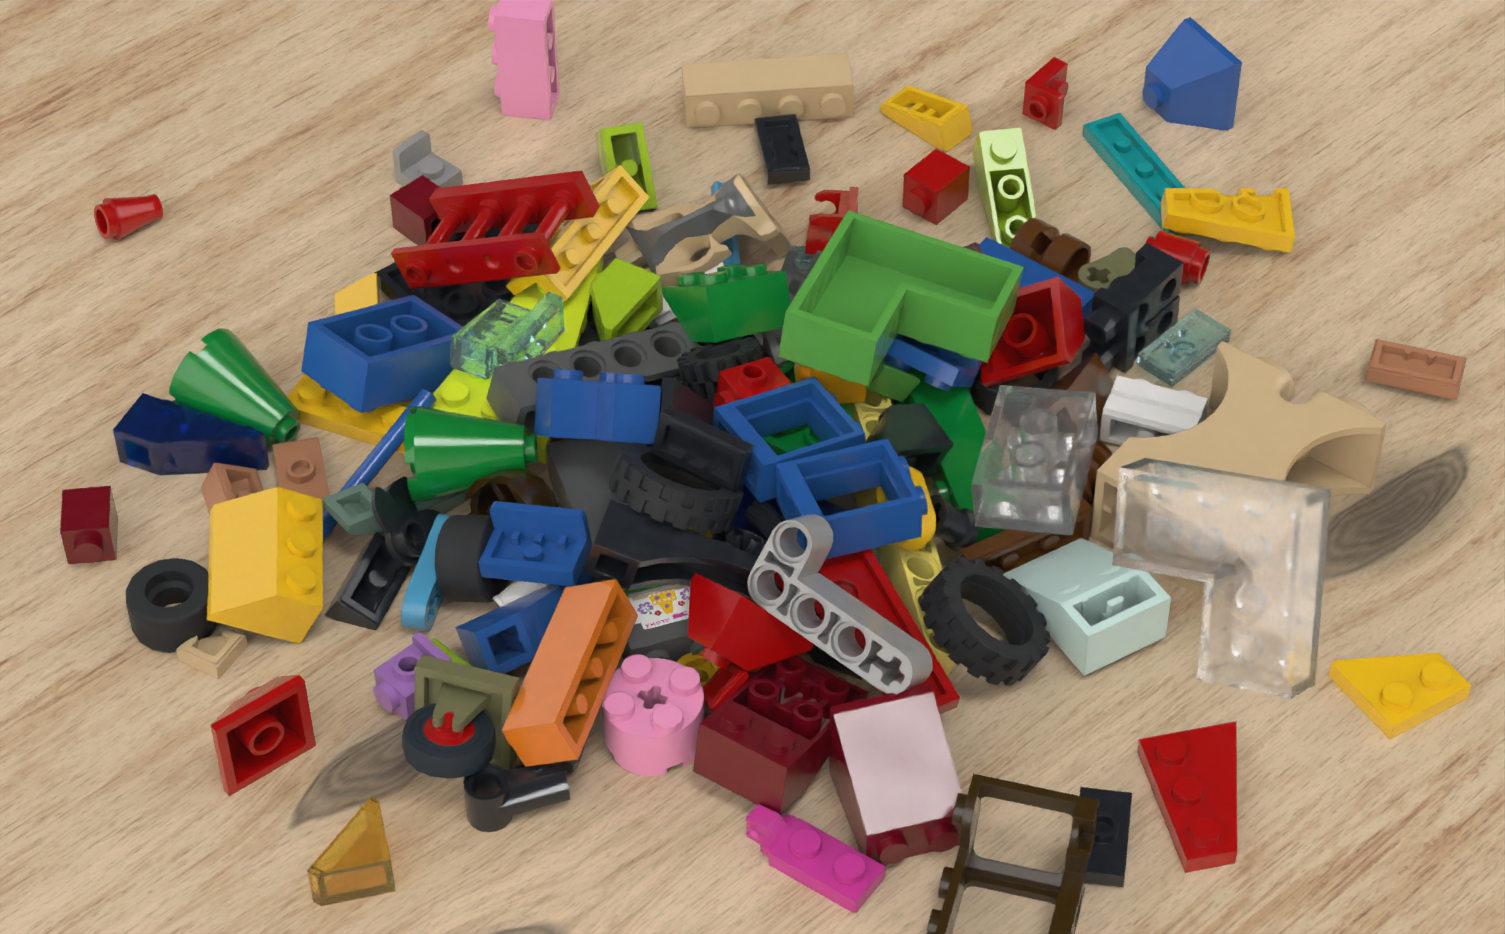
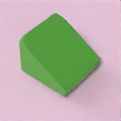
[866,360,921,402]

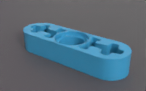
[401,514,451,632]

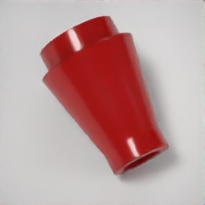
[94,194,163,240]

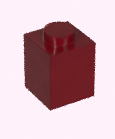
[390,175,441,246]
[60,486,118,564]

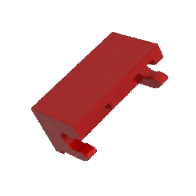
[805,187,858,254]

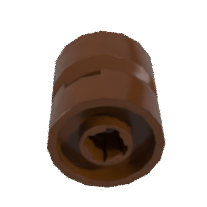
[1010,218,1091,284]

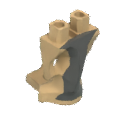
[614,173,793,287]

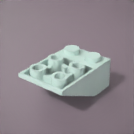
[1003,538,1171,676]

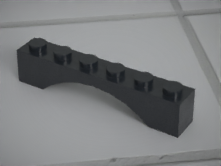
[583,500,862,680]

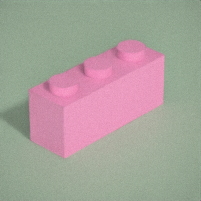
[489,0,560,120]

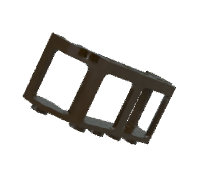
[926,774,1100,934]

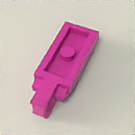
[746,804,886,913]

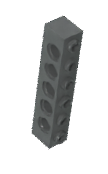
[486,322,762,435]

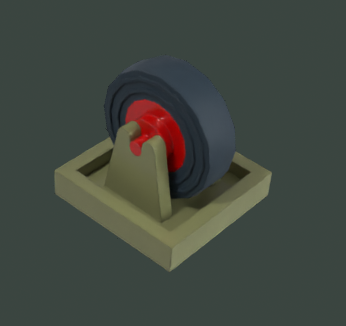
[402,655,519,779]

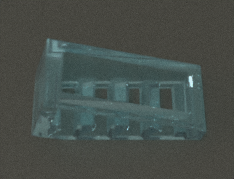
[450,299,538,380]

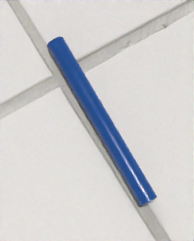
[323,389,437,541]

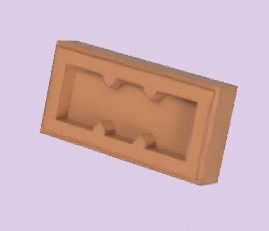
[1365,339,1467,400]
[272,437,330,511]

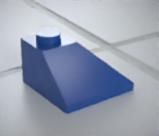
[1142,17,1242,131]

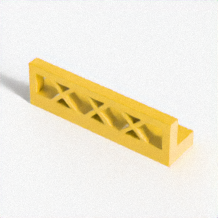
[506,165,649,306]

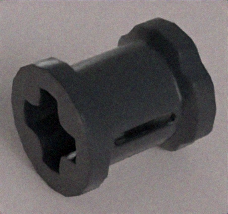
[930,495,980,551]

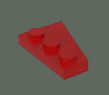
[1137,721,1238,873]

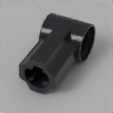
[463,762,570,833]

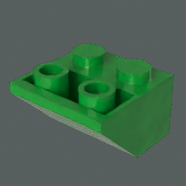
[661,263,791,343]

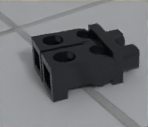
[1081,243,1184,373]

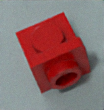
[1022,57,1068,130]

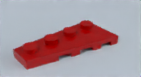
[774,549,960,714]

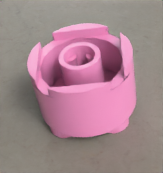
[601,654,704,776]

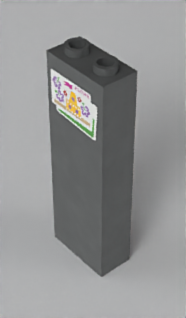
[546,438,704,662]

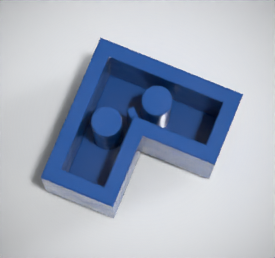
[534,369,661,444]

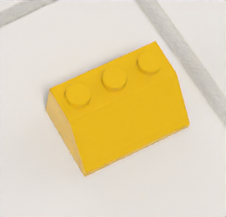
[207,487,323,644]

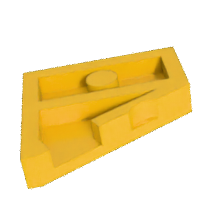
[1328,653,1472,739]

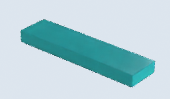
[1082,113,1185,235]

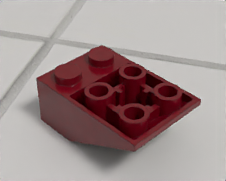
[693,655,868,815]

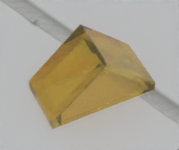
[307,797,396,906]

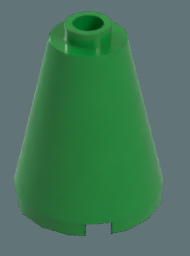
[169,328,301,448]
[404,406,538,502]

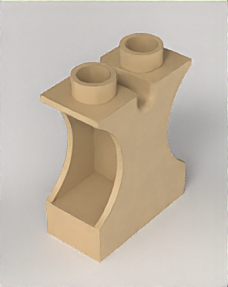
[1090,341,1387,625]

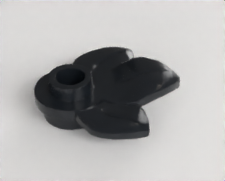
[371,476,441,566]

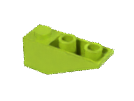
[972,128,1036,248]

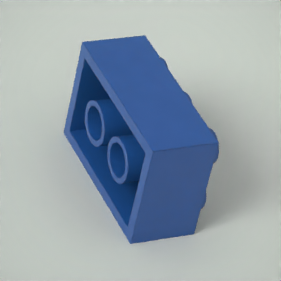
[301,295,474,413]

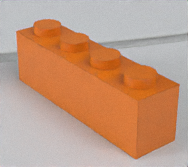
[501,579,638,767]

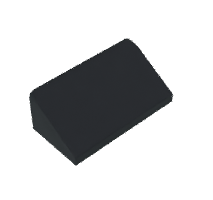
[324,532,413,631]

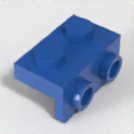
[884,334,983,391]
[478,501,592,587]

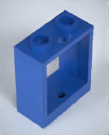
[713,377,866,503]
[775,438,928,559]

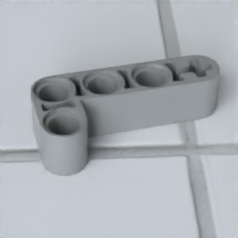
[747,514,933,694]

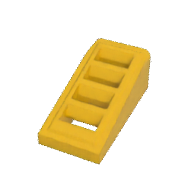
[880,85,973,152]

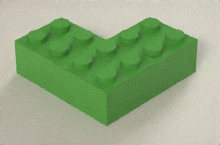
[778,210,1024,386]

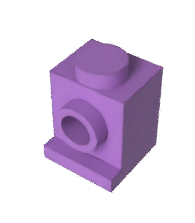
[373,632,452,721]

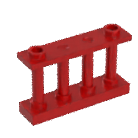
[391,170,600,289]

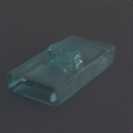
[496,291,565,366]
[1137,308,1231,387]

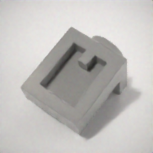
[393,130,463,188]

